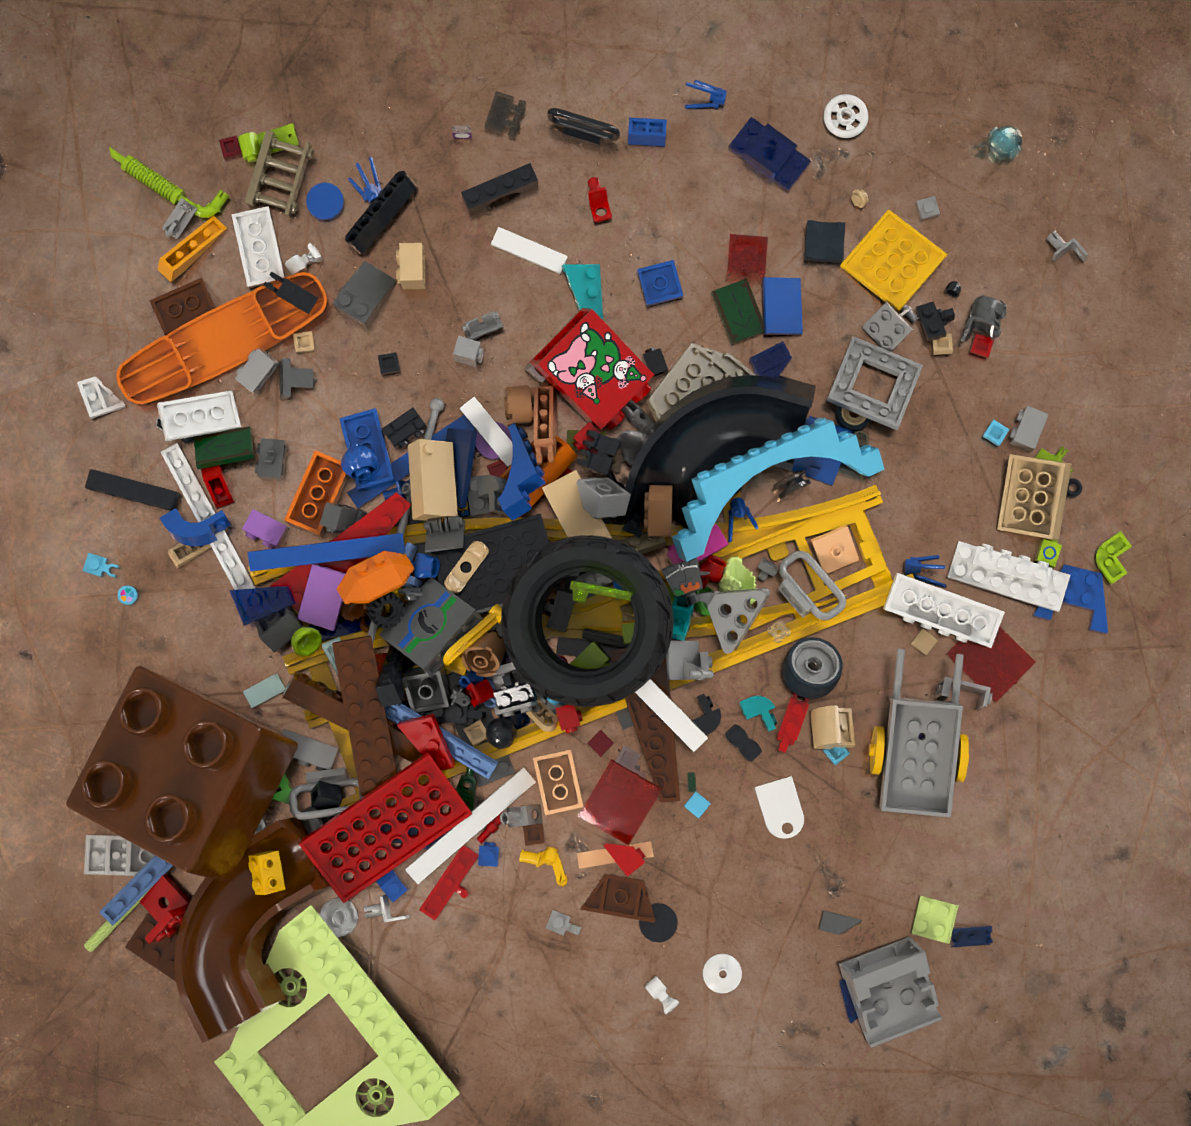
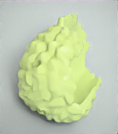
[718,556,757,605]

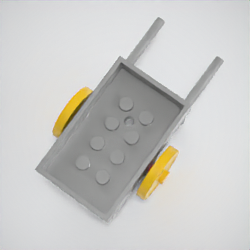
[869,648,969,817]

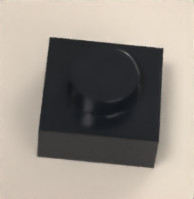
[378,352,400,375]

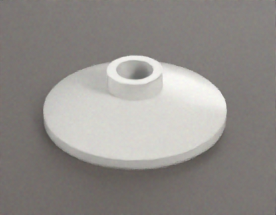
[703,954,742,993]

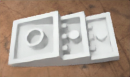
[84,835,155,876]

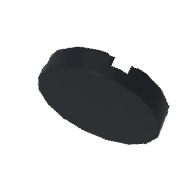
[639,903,678,943]

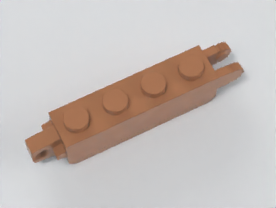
[533,379,557,464]

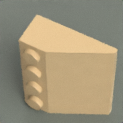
[997,454,1072,540]

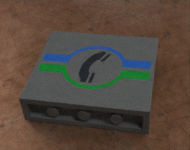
[380,578,483,678]

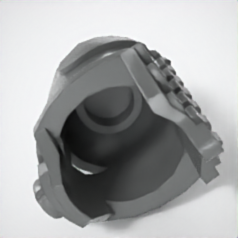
[961,295,1007,342]

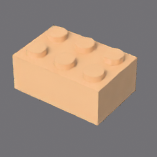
[533,750,583,815]

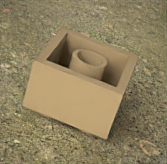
[396,243,425,289]

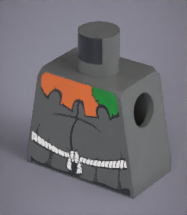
[661,557,703,606]

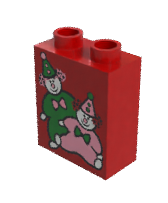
[530,308,654,430]

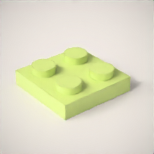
[911,896,958,944]

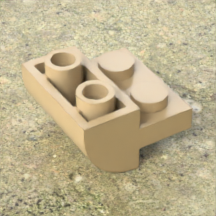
[810,706,855,749]

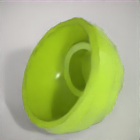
[291,627,322,657]

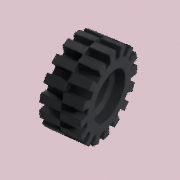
[366,592,405,629]

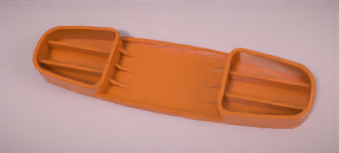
[116,272,327,405]

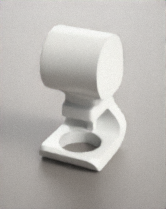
[285,243,323,275]
[644,976,680,1015]

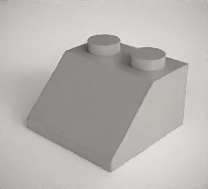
[577,477,631,519]

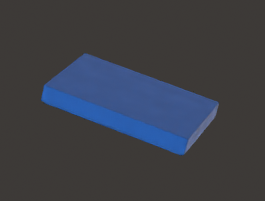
[762,277,803,335]

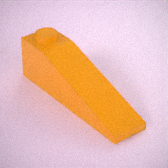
[157,216,227,282]

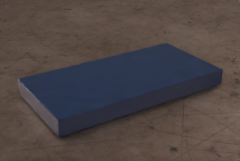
[446,428,477,508]

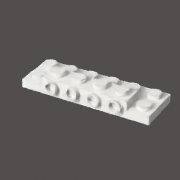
[947,541,1070,612]
[883,573,1005,648]

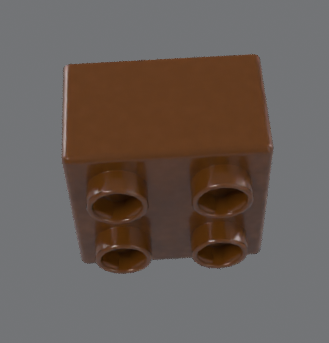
[66,666,298,882]

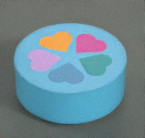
[118,585,138,605]

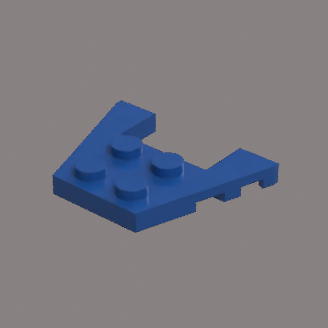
[1033,564,1108,634]

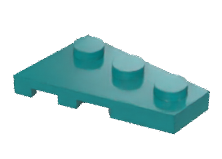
[562,264,603,320]

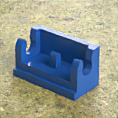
[628,117,667,146]

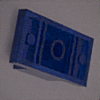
[728,117,811,192]

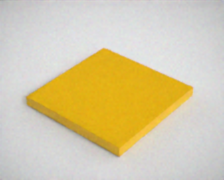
[840,209,948,312]

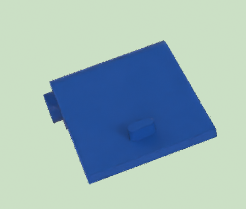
[792,415,853,485]

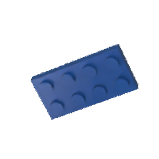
[339,408,395,491]

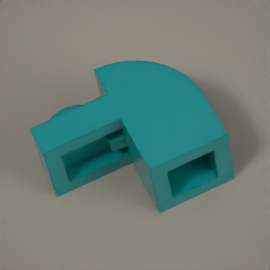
[672,596,694,641]
[738,696,777,732]

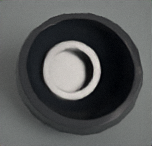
[486,717,517,749]

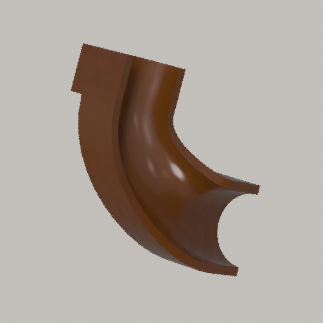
[174,817,331,1043]

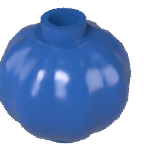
[341,444,378,480]

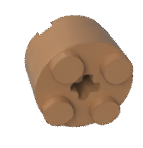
[504,385,534,425]
[462,631,506,677]

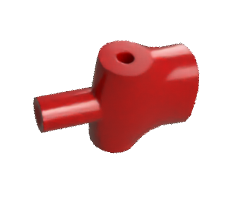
[699,555,726,589]

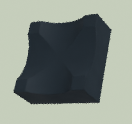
[804,220,846,263]

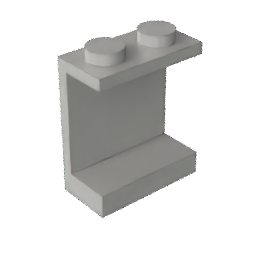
[489,662,538,718]
[935,677,992,711]

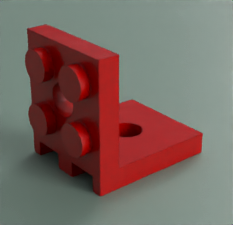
[139,874,190,944]

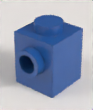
[478,842,500,867]

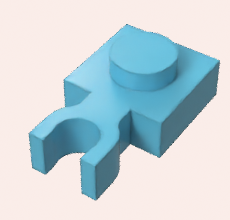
[82,553,120,578]

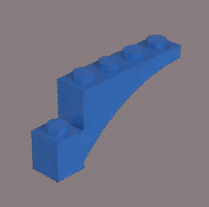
[498,423,545,521]

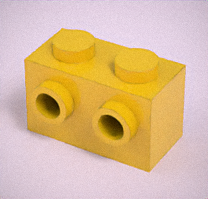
[248,851,285,895]

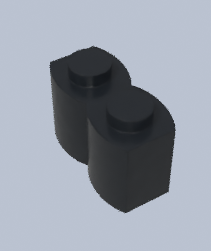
[724,724,762,762]

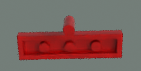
[419,845,479,921]

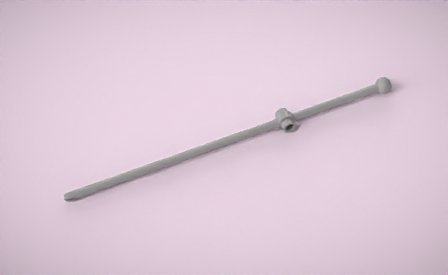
[367,398,444,643]

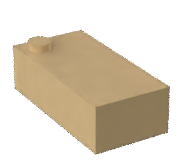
[408,439,458,522]
[542,470,612,539]

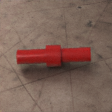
[476,811,504,844]

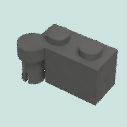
[320,502,367,533]

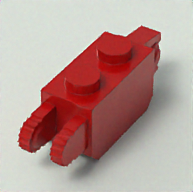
[777,692,810,753]

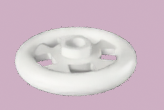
[824,94,868,138]

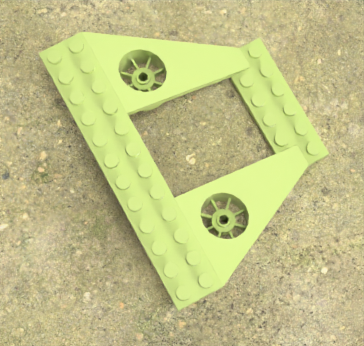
[214,905,460,1126]

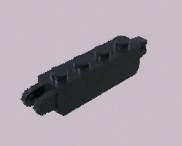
[402,700,486,725]

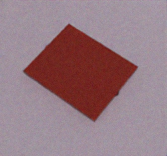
[946,626,1036,703]
[579,759,662,846]

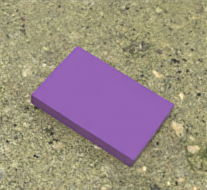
[297,564,345,631]

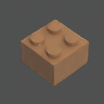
[644,485,672,536]

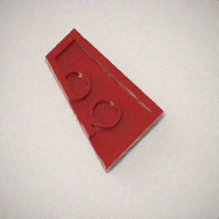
[397,714,455,770]

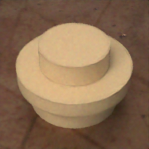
[852,189,869,208]

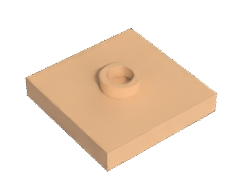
[811,525,859,574]

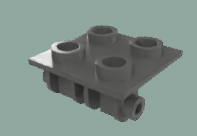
[424,516,465,552]

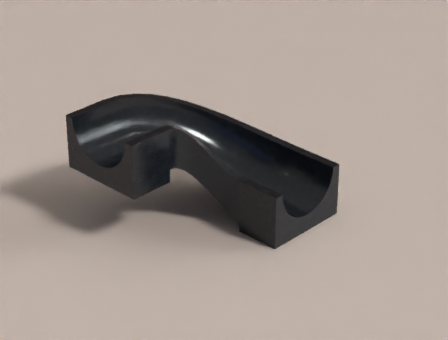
[623,375,816,529]

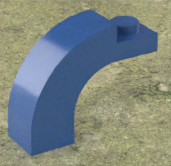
[160,508,231,546]

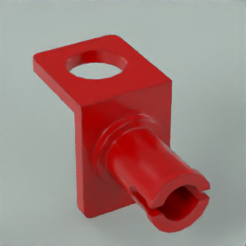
[587,177,612,222]
[464,679,495,707]

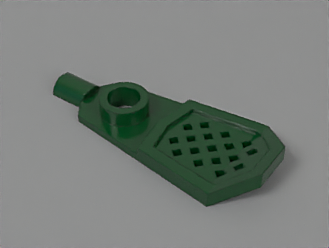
[448,767,476,811]

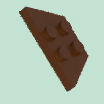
[581,874,656,923]

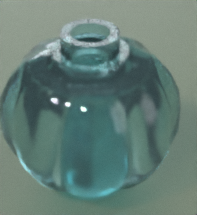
[988,125,1022,160]

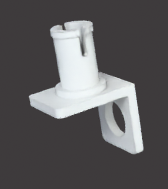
[364,895,410,923]

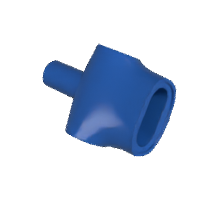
[410,553,440,579]

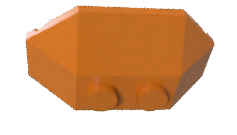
[336,551,414,604]

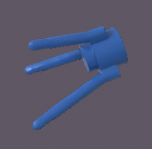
[685,80,727,108]
[348,157,382,203]
[728,497,759,542]
[905,555,947,588]

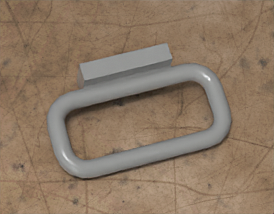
[778,551,846,620]
[289,768,364,820]

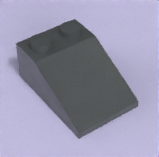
[332,261,397,328]

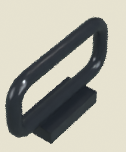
[547,108,620,147]

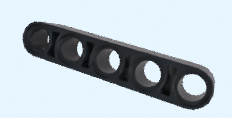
[345,171,417,254]
[84,469,180,511]

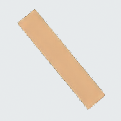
[577,841,654,869]

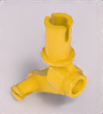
[519,847,568,887]

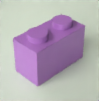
[242,509,289,549]

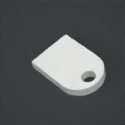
[754,776,804,839]

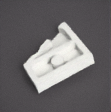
[77,376,126,419]

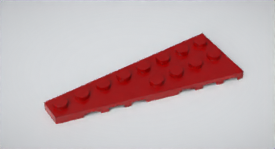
[269,492,412,612]

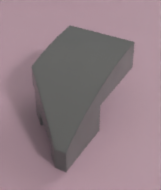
[819,911,862,935]

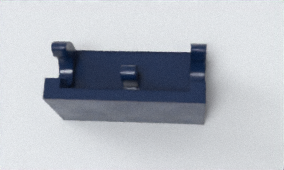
[951,925,993,947]

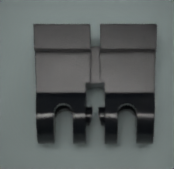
[575,430,621,477]

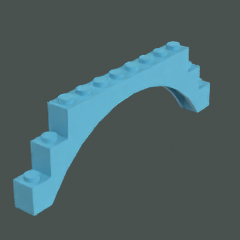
[672,418,884,562]

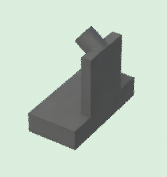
[279,358,317,400]

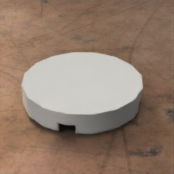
[319,898,359,937]

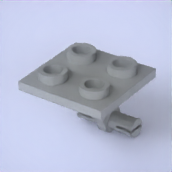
[862,302,919,352]
[666,641,714,680]

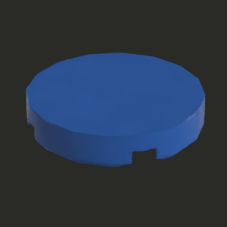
[306,182,344,220]

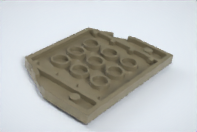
[646,343,755,422]

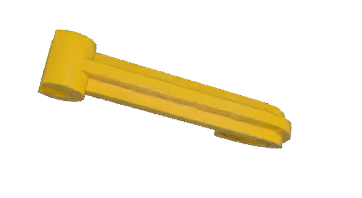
[443,603,502,666]

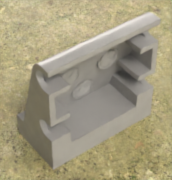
[839,937,943,1048]

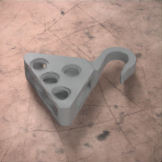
[696,571,770,653]

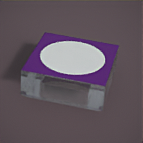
[452,126,472,138]

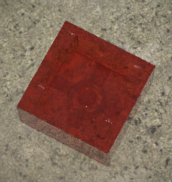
[726,234,768,279]

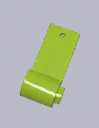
[238,123,299,163]

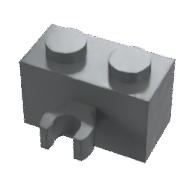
[255,438,287,481]

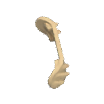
[444,541,489,594]

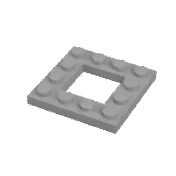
[826,336,923,430]

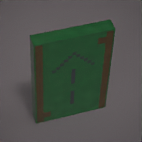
[711,278,765,345]
[194,426,254,469]

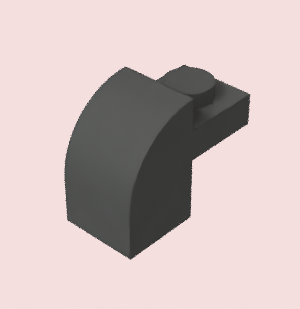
[477,475,508,514]

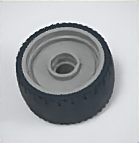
[782,637,843,699]

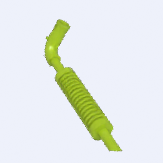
[109,147,229,218]

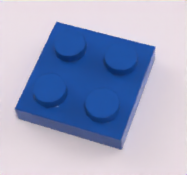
[637,260,684,307]

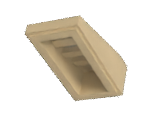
[168,543,211,569]

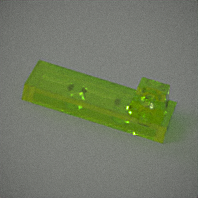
[570,580,633,603]

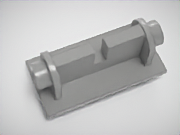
[162,198,197,239]
[462,311,504,340]

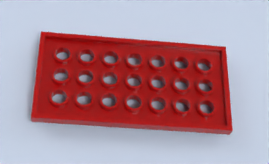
[298,752,472,904]

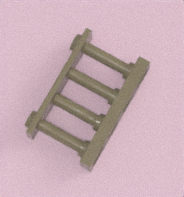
[245,130,314,218]

